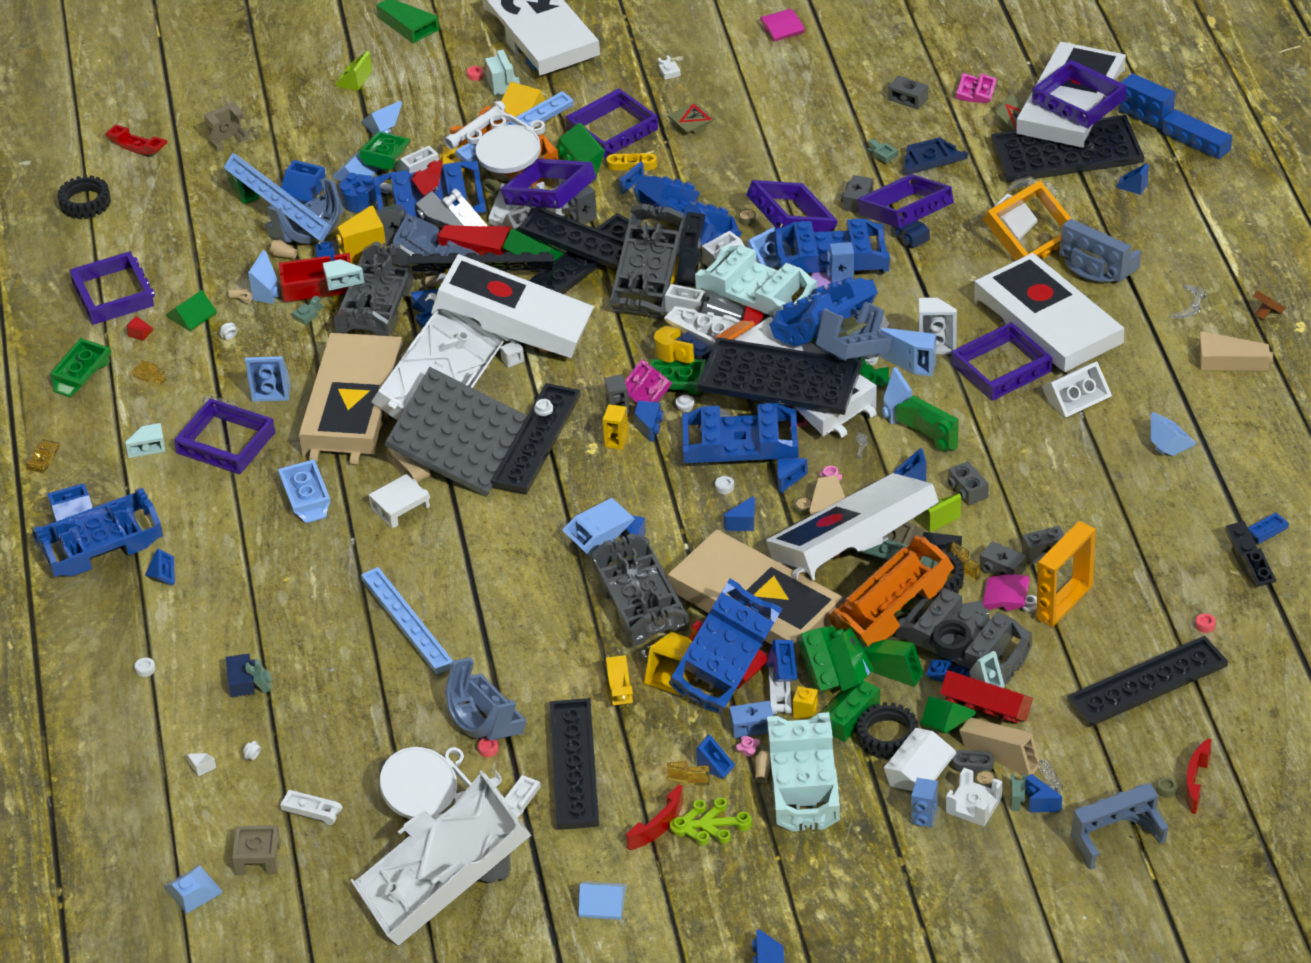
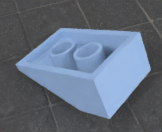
[245,356,291,402]

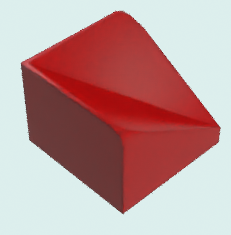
[126,316,153,341]

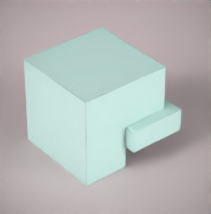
[485,50,520,96]

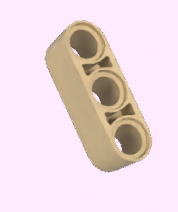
[385,448,430,483]

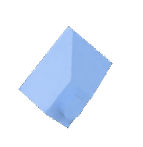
[362,100,402,135]
[248,250,280,304]
[882,367,912,424]
[1151,412,1197,456]
[164,865,222,914]

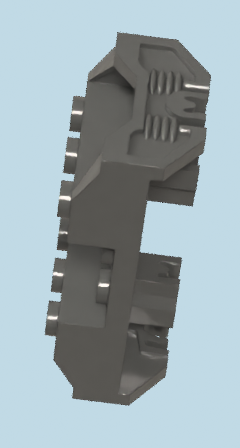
[608,204,686,320]
[334,242,415,336]
[592,533,689,646]
[896,588,1032,685]

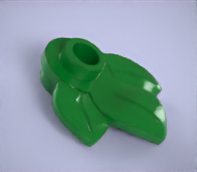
[860,364,890,387]

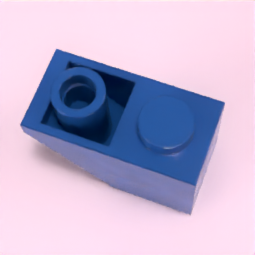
[634,400,664,442]
[752,930,784,963]

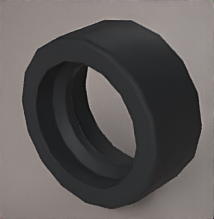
[933,619,972,659]

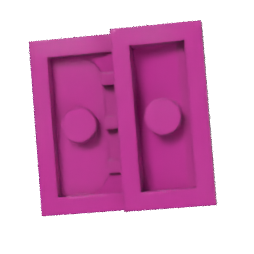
[760,8,805,42]
[955,73,997,103]
[625,359,672,403]
[983,574,1030,611]

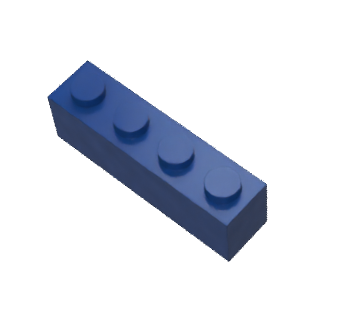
[1162,109,1232,159]

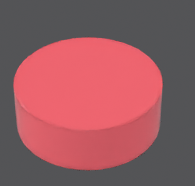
[467,66,484,81]
[1195,613,1216,633]
[478,737,499,757]

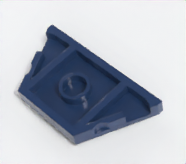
[904,137,968,175]

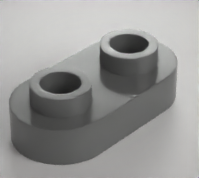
[952,750,994,772]

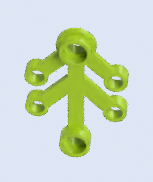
[670,798,752,846]

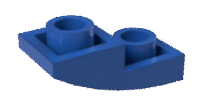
[316,241,335,261]
[926,660,971,682]

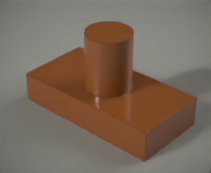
[1253,290,1286,320]

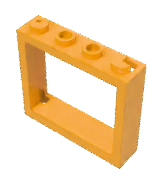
[982,180,1072,261]
[1036,521,1096,627]

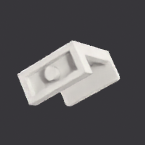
[369,474,430,529]

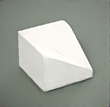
[500,341,524,368]
[187,753,216,777]

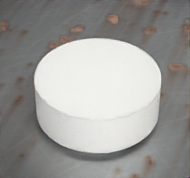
[715,476,734,494]
[135,658,156,677]

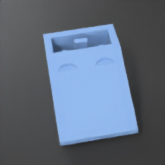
[881,328,936,376]
[562,498,635,559]

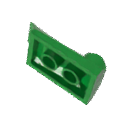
[359,131,411,171]
[50,338,112,398]
[650,359,706,396]
[897,395,959,452]

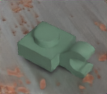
[868,139,898,163]
[292,295,323,325]
[246,659,272,693]
[1010,774,1026,811]

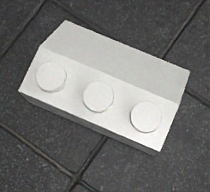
[919,298,957,354]
[1042,362,1112,418]
[884,728,956,791]

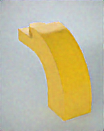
[654,326,694,363]
[605,655,633,705]

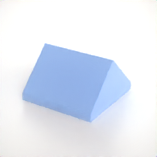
[332,151,381,181]
[748,227,793,268]
[578,881,627,920]

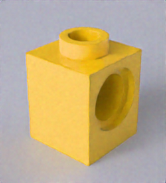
[793,686,818,720]

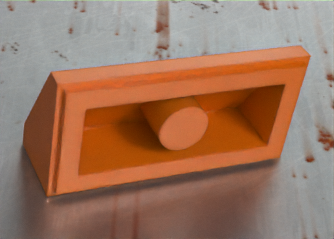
[714,320,755,341]

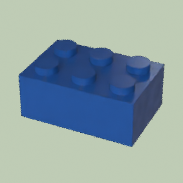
[1119,73,1175,130]

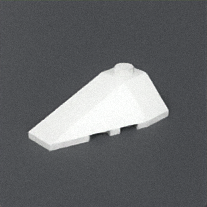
[664,306,740,347]

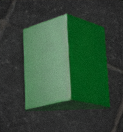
[166,290,217,332]
[920,696,976,734]

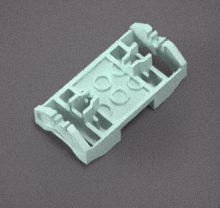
[695,245,817,317]
[767,712,840,831]

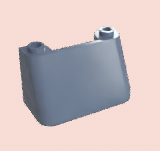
[393,214,479,274]

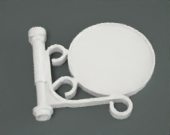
[444,101,545,173]
[379,747,472,820]

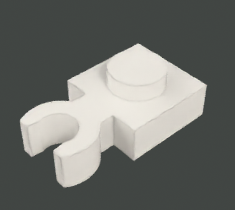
[658,55,681,80]

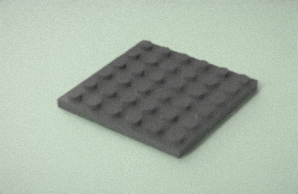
[384,366,527,497]

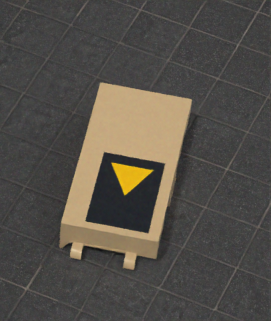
[299,333,404,464]
[668,529,843,664]

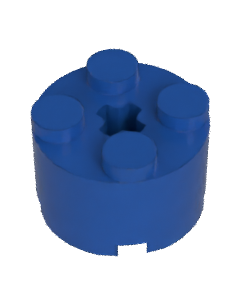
[339,173,376,213]

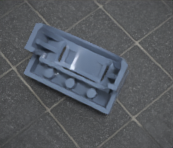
[265,178,344,243]
[1059,219,1142,283]
[816,302,893,360]
[445,657,527,741]
[1071,783,1168,869]

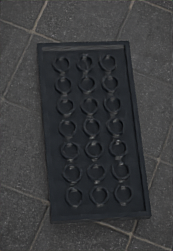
[991,115,1144,182]
[697,337,863,415]

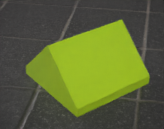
[335,50,372,91]
[914,493,961,532]

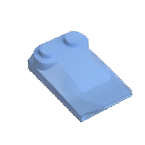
[278,459,331,523]

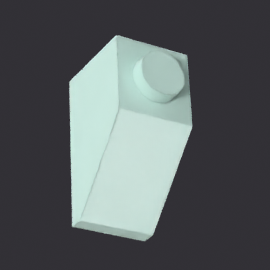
[323,259,364,290]
[125,423,166,458]
[970,651,1005,688]

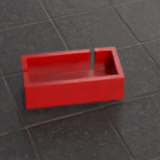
[279,253,351,302]
[940,670,1033,723]

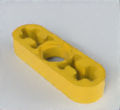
[607,153,657,171]

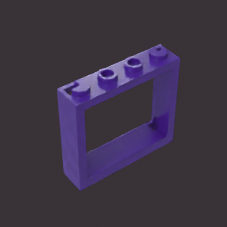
[1032,60,1126,129]
[565,88,658,158]
[501,159,596,209]
[857,174,954,228]
[746,180,838,232]
[69,251,155,325]
[952,322,1052,401]
[174,398,276,475]

